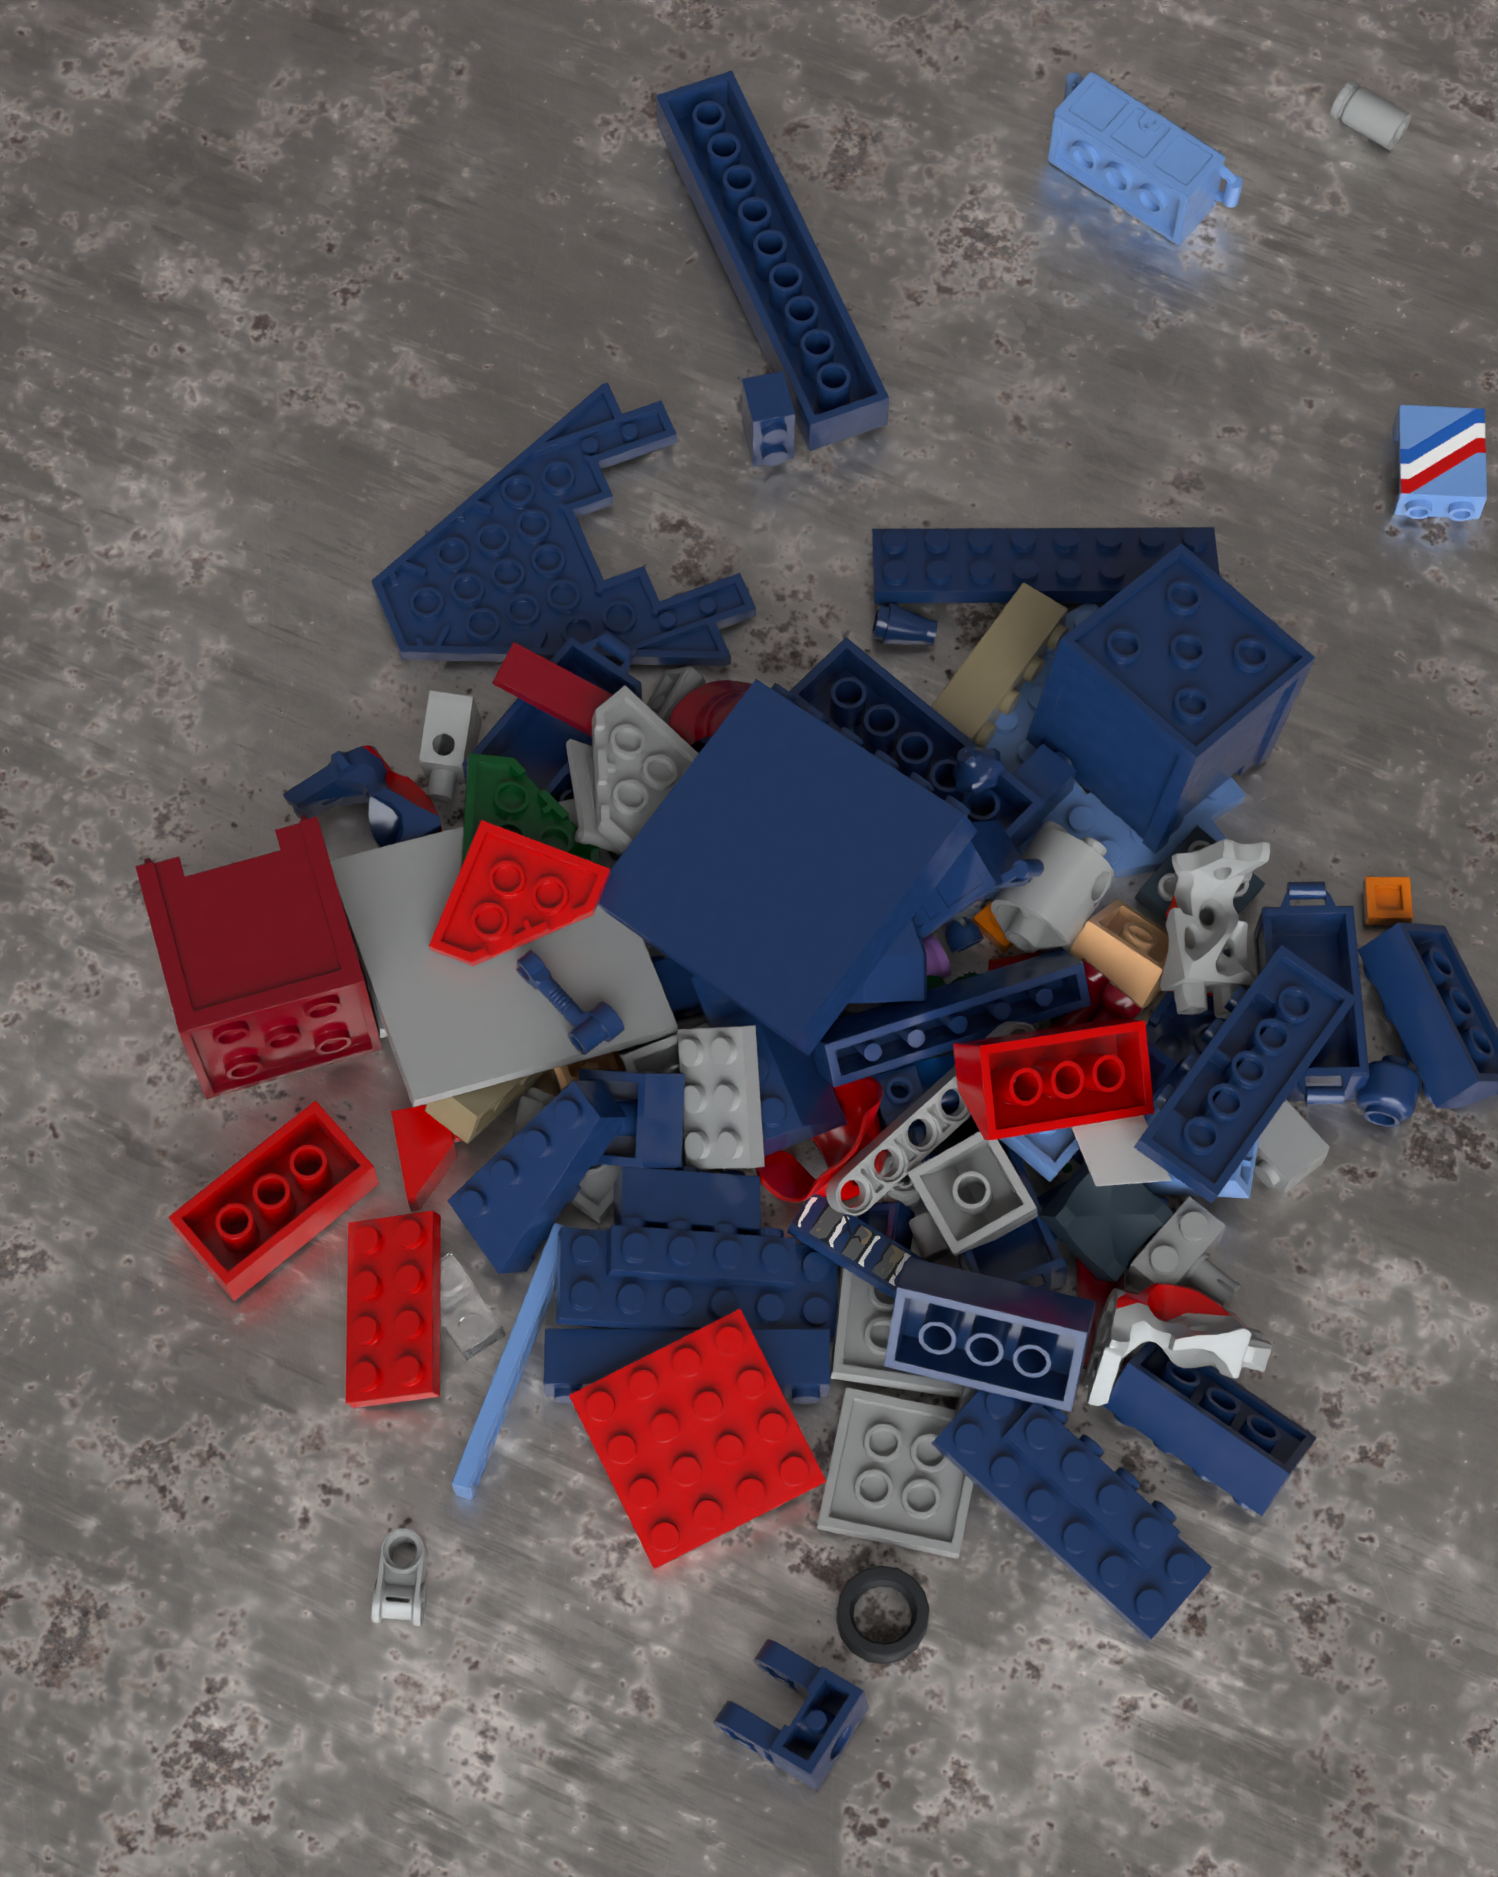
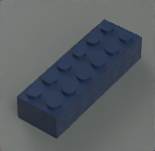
[789,637,1046,849]

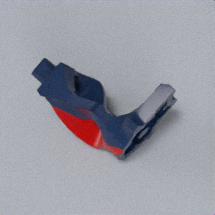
[283,745,442,848]

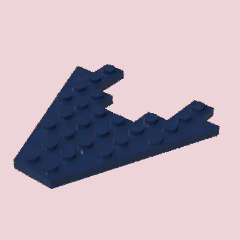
[371,382,756,666]

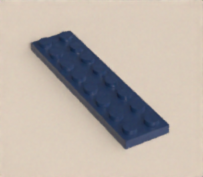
[872,527,1220,603]

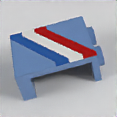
[1392,405,1487,521]

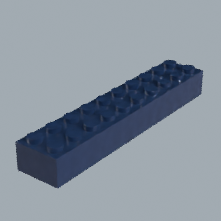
[656,71,889,452]

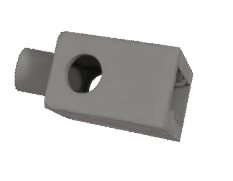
[419,690,482,802]

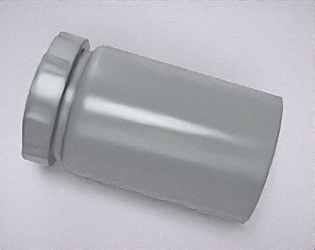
[1330,80,1411,150]

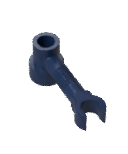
[516,950,624,1055]

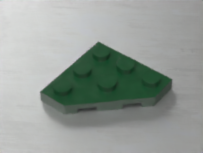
[460,753,600,870]

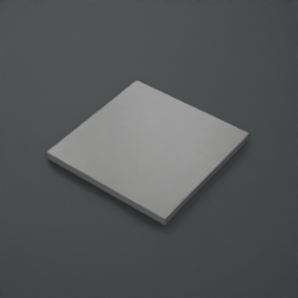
[330,798,678,1107]

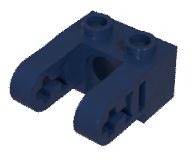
[713,1639,869,1791]

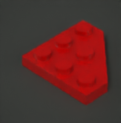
[429,820,611,966]

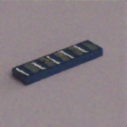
[787,1194,926,1299]

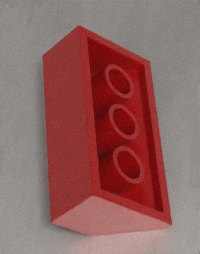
[953,1018,1155,1141]

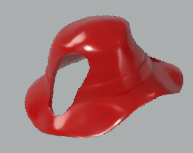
[755,1076,888,1203]

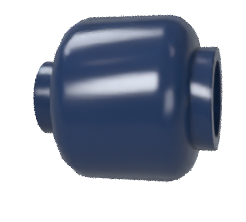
[1355,1055,1421,1127]

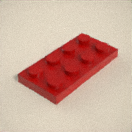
[346,1210,441,1408]

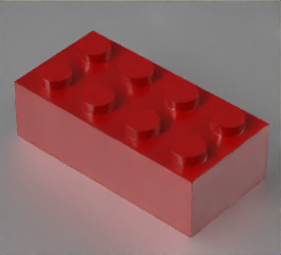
[168,1100,379,1301]

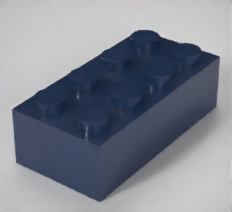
[884,1257,1096,1412]

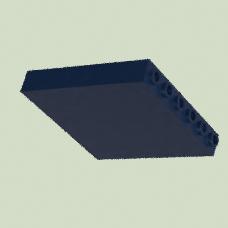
[598,679,977,1056]

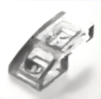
[440,1252,506,1361]

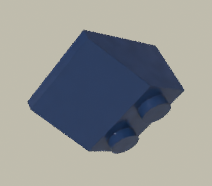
[579,1069,685,1168]

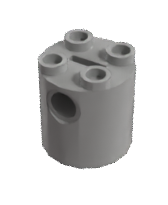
[991,821,1115,953]

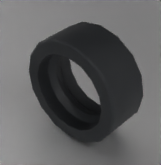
[836,1565,929,1664]

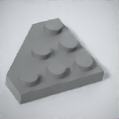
[592,686,699,853]
[830,1266,963,1398]

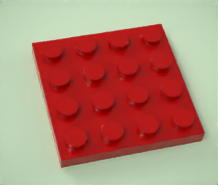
[569,1309,827,1569]

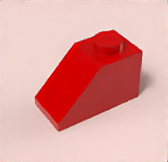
[391,1104,463,1212]

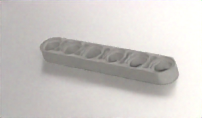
[826,1021,1036,1216]

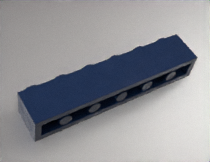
[812,948,1091,1087]
[543,1329,830,1404]

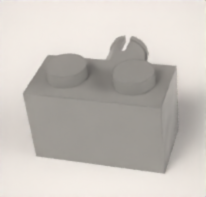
[1125,1196,1241,1307]

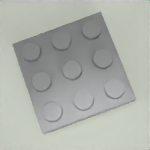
[817,1387,973,1559]

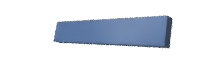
[452,1223,565,1500]

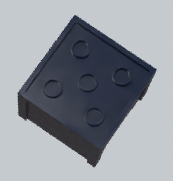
[1026,543,1316,854]

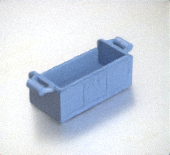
[1048,72,1243,246]

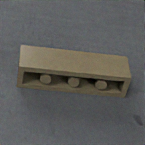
[931,582,1069,748]

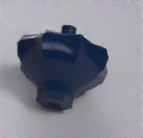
[951,745,1005,795]

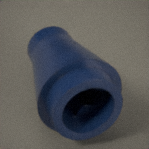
[872,602,938,646]

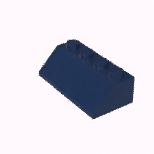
[1358,922,1498,1108]
[691,976,847,1157]
[1102,1341,1317,1516]

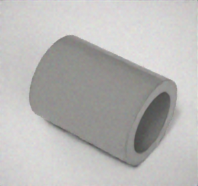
[908,1212,952,1262]

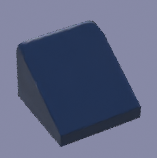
[857,1201,915,1251]

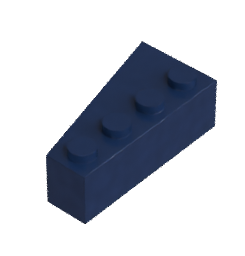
[447,1081,627,1274]

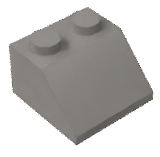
[907,1132,1038,1256]

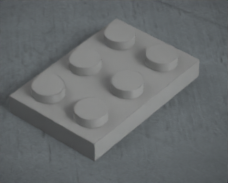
[677,1025,765,1169]

